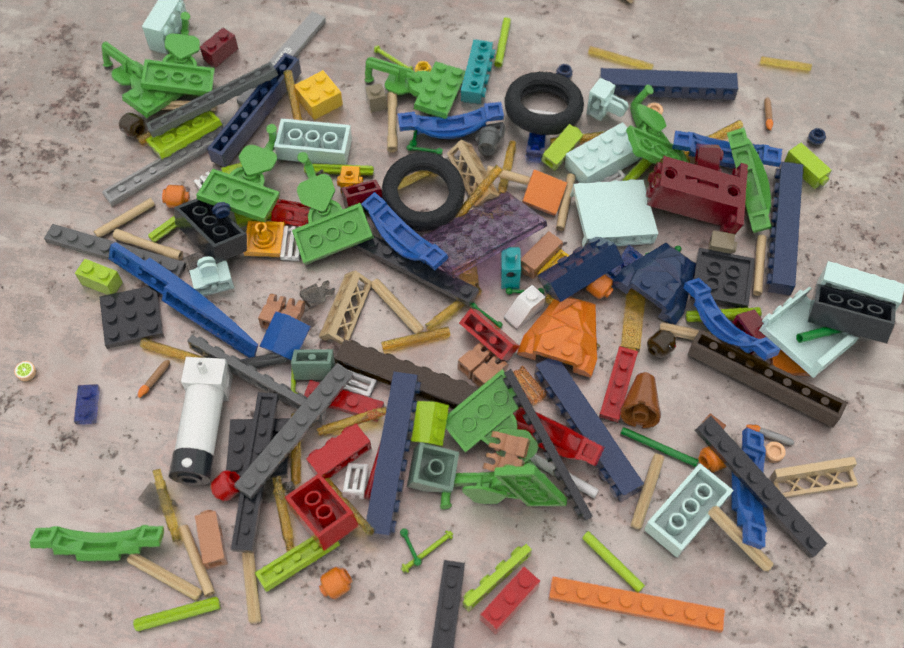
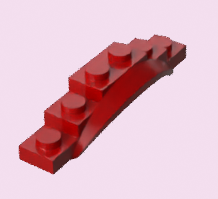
[513,407,605,466]

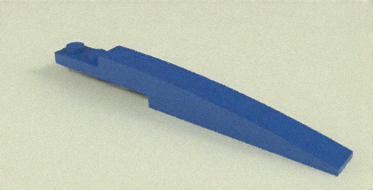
[108,242,258,358]

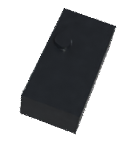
[174,199,247,264]
[807,284,896,344]

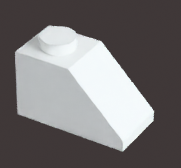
[504,285,545,330]

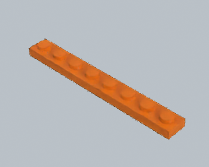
[549,576,725,633]

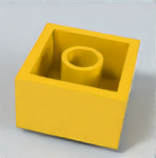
[294,70,343,120]

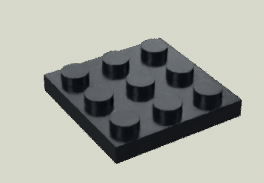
[690,248,755,308]
[99,286,164,349]
[226,418,290,478]

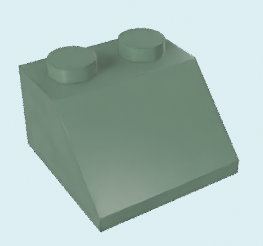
[407,442,459,492]

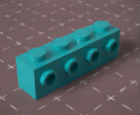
[461,39,496,104]

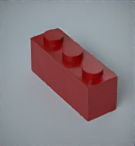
[459,308,520,361]
[306,424,372,481]
[480,566,540,635]

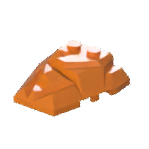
[517,297,597,378]

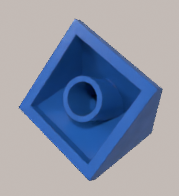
[259,311,311,361]

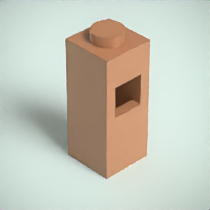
[521,231,563,279]
[195,510,228,570]

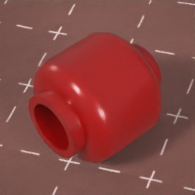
[211,470,240,501]

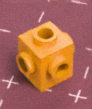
[337,166,363,194]

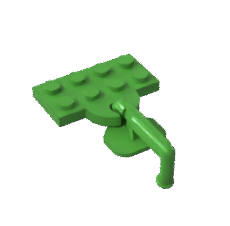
[141,12,214,96]
[101,42,184,118]
[364,57,466,119]
[626,85,689,163]
[196,124,280,223]
[292,152,374,265]
[446,369,547,477]
[440,464,567,510]

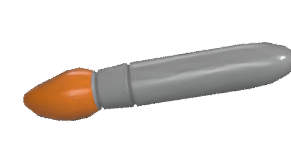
[746,424,795,445]

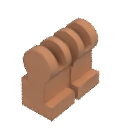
[258,293,305,329]
[457,342,509,386]
[483,431,530,472]

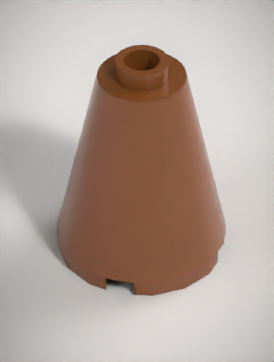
[621,372,661,428]

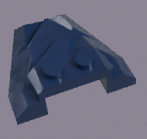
[612,242,696,325]

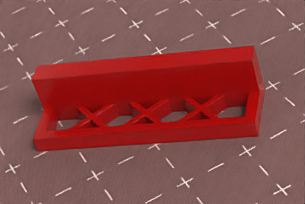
[271,199,321,226]

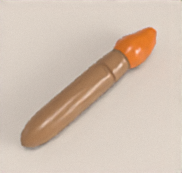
[764,97,773,131]
[138,360,170,398]

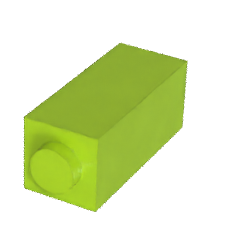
[541,124,583,171]
[784,142,832,189]

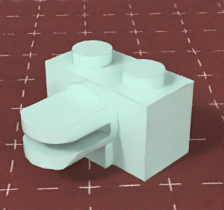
[586,78,629,121]
[189,256,234,297]

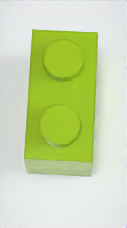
[75,259,123,295]
[411,401,449,446]

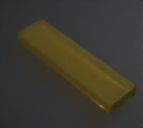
[621,288,645,352]

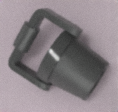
[476,122,506,156]

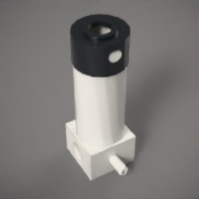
[169,357,233,486]

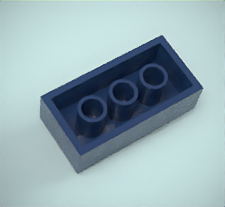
[537,237,624,302]

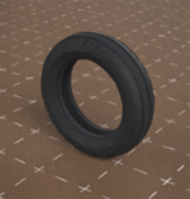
[504,71,584,135]
[382,152,465,231]

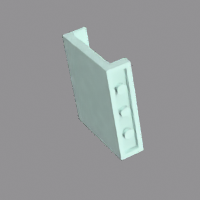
[570,179,658,247]
[759,287,859,378]

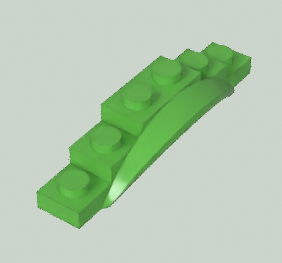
[727,127,772,233]
[29,525,165,561]

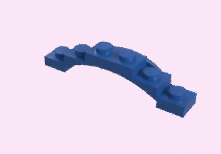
[397,102,504,139]
[672,130,782,169]
[361,192,448,270]
[683,278,781,361]
[732,428,767,549]

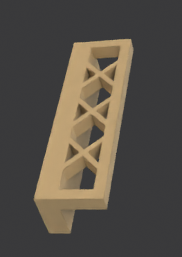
[447,140,501,208]
[319,270,372,345]
[770,457,858,498]

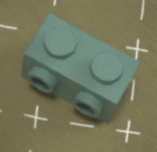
[291,349,336,380]

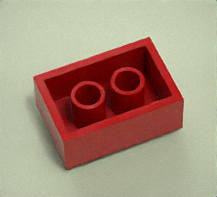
[285,473,358,551]

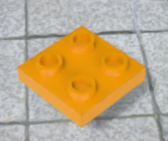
[243,221,285,257]

